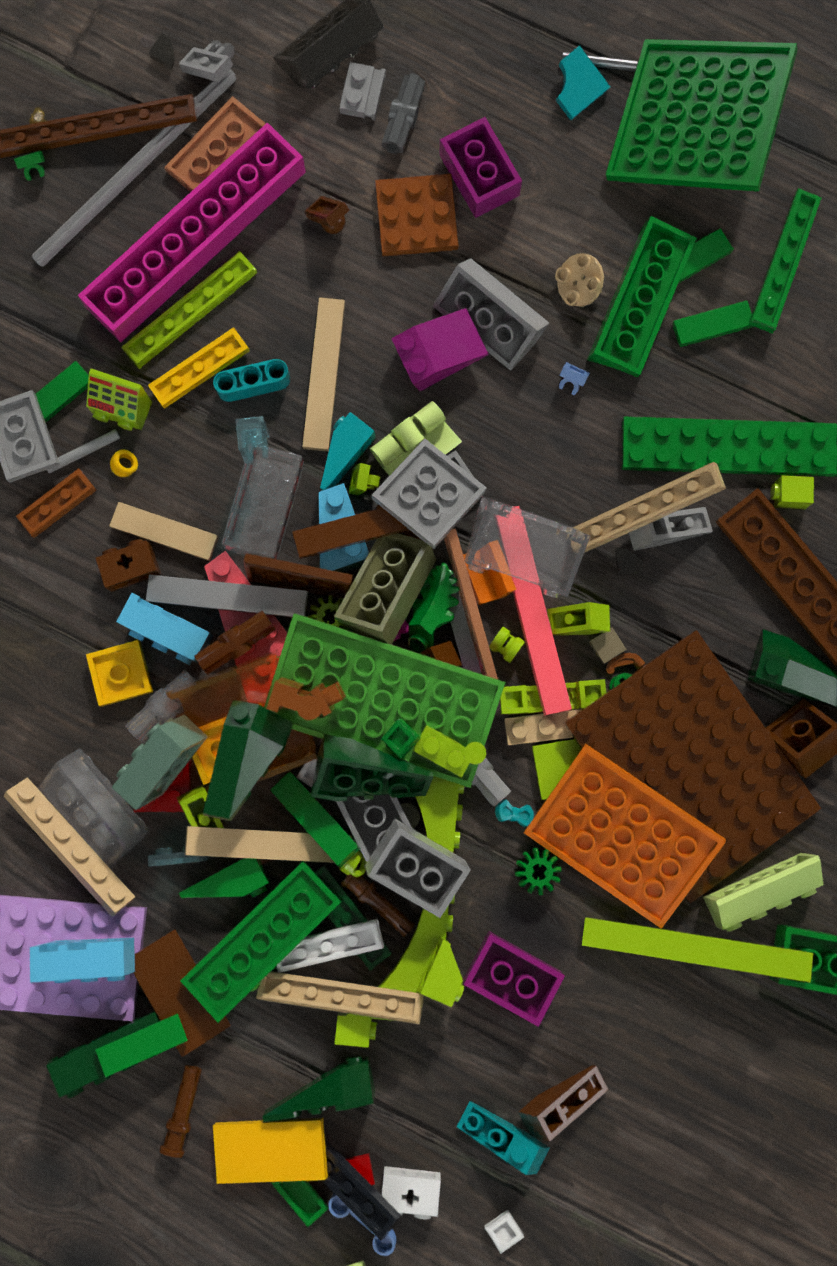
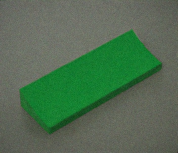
[587,216,697,377]

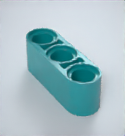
[213,359,290,402]

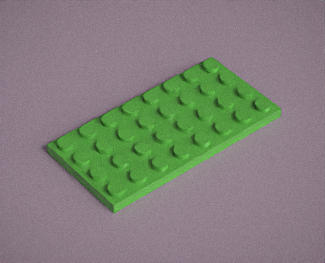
[264,613,505,788]

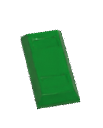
[271,1181,329,1228]

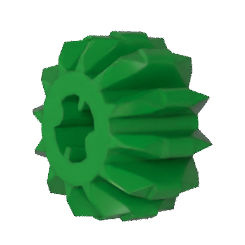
[514,848,562,895]

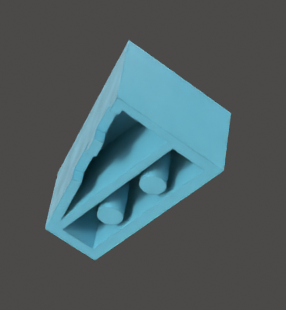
[319,483,369,573]
[116,593,214,665]
[30,938,135,983]

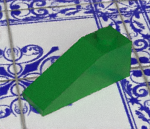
[179,858,271,898]

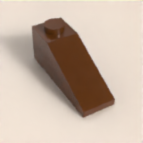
[519,1065,608,1142]

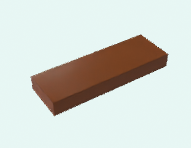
[16,468,97,538]

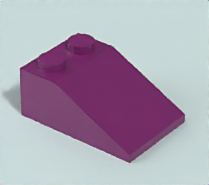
[391,308,489,391]

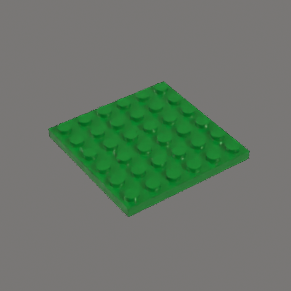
[606,39,798,192]

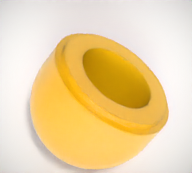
[110,449,138,477]

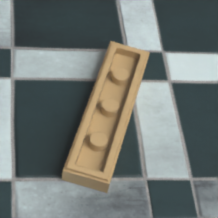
[110,502,219,561]

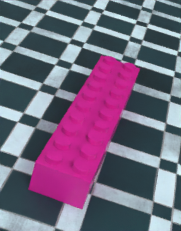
[78,123,306,343]

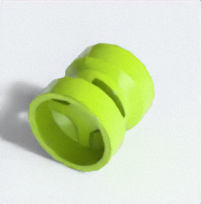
[489,626,525,663]

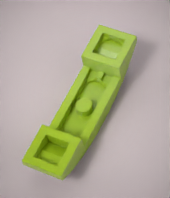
[500,679,606,715]

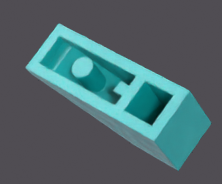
[320,412,376,491]

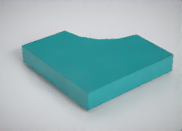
[555,45,610,120]

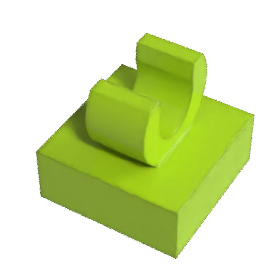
[349,463,380,495]

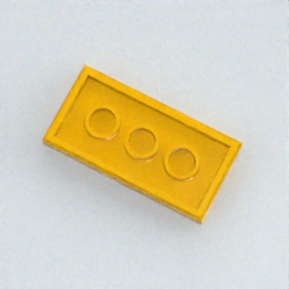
[213,1118,328,1184]

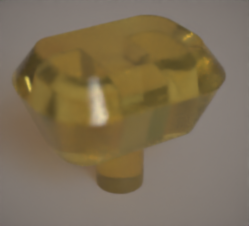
[29,107,47,124]

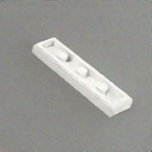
[277,919,384,973]

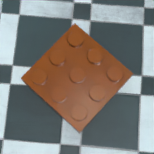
[375,174,458,257]

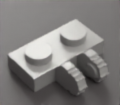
[179,40,235,82]

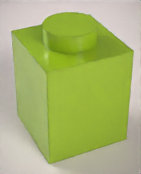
[771,476,814,509]

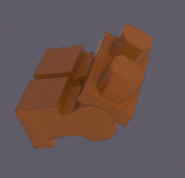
[266,677,346,720]

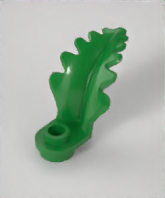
[408,563,459,653]

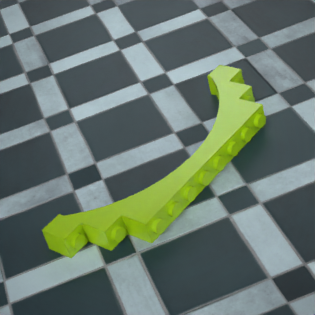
[335,776,464,1047]

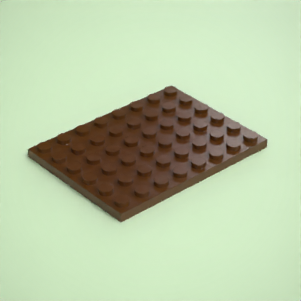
[564,630,821,903]

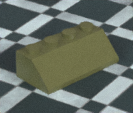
[334,533,436,645]

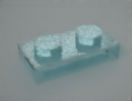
[148,846,208,867]

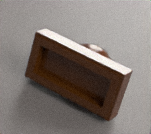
[304,196,350,234]

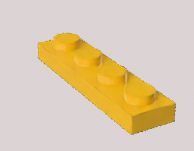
[148,327,250,409]

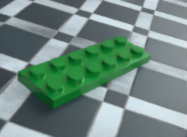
[180,861,342,1023]

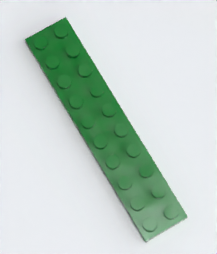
[622,416,837,477]

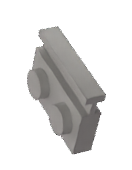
[339,62,386,120]

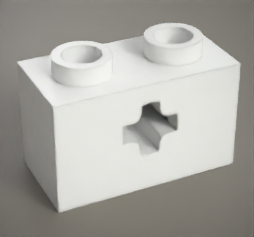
[382,1166,441,1219]

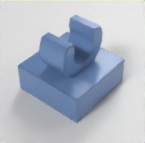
[559,362,590,395]

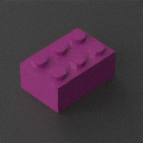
[439,117,522,218]
[463,931,565,1027]

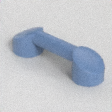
[328,1193,397,1256]

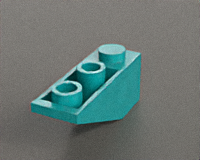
[457,1101,550,1175]

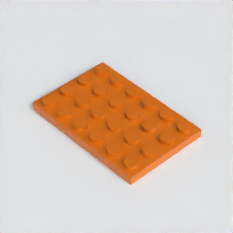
[524,743,726,929]

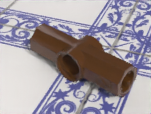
[194,610,276,675]

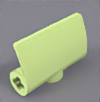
[370,401,462,476]

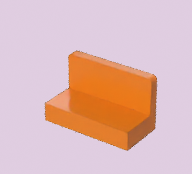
[463,541,517,605]

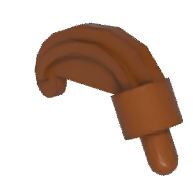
[606,653,646,674]

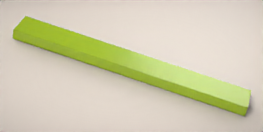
[582,917,813,982]

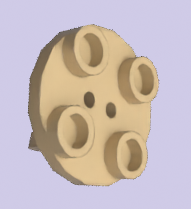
[555,253,604,307]

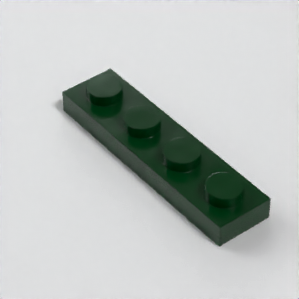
[315,865,392,971]

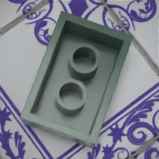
[111,715,208,810]

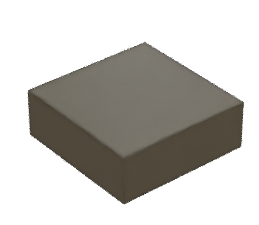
[589,627,627,664]

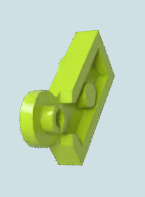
[413,725,486,778]

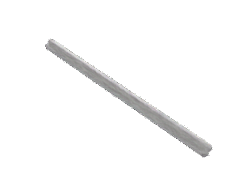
[32,69,236,267]

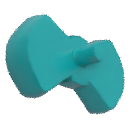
[495,799,534,827]

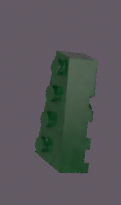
[46,1011,160,1099]

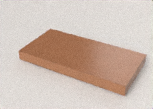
[164,96,265,192]

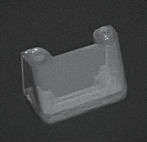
[464,496,590,599]

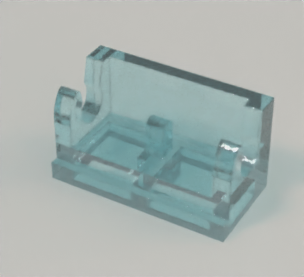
[235,416,270,464]

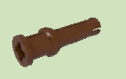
[339,867,415,937]
[159,1065,202,1158]

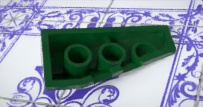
[747,629,837,709]
[203,700,293,821]
[311,734,434,801]
[262,1054,375,1122]

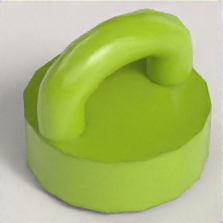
[339,850,367,877]

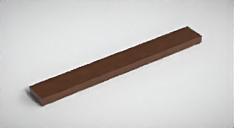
[0,94,197,158]

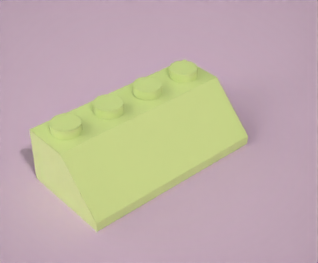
[703,853,824,932]

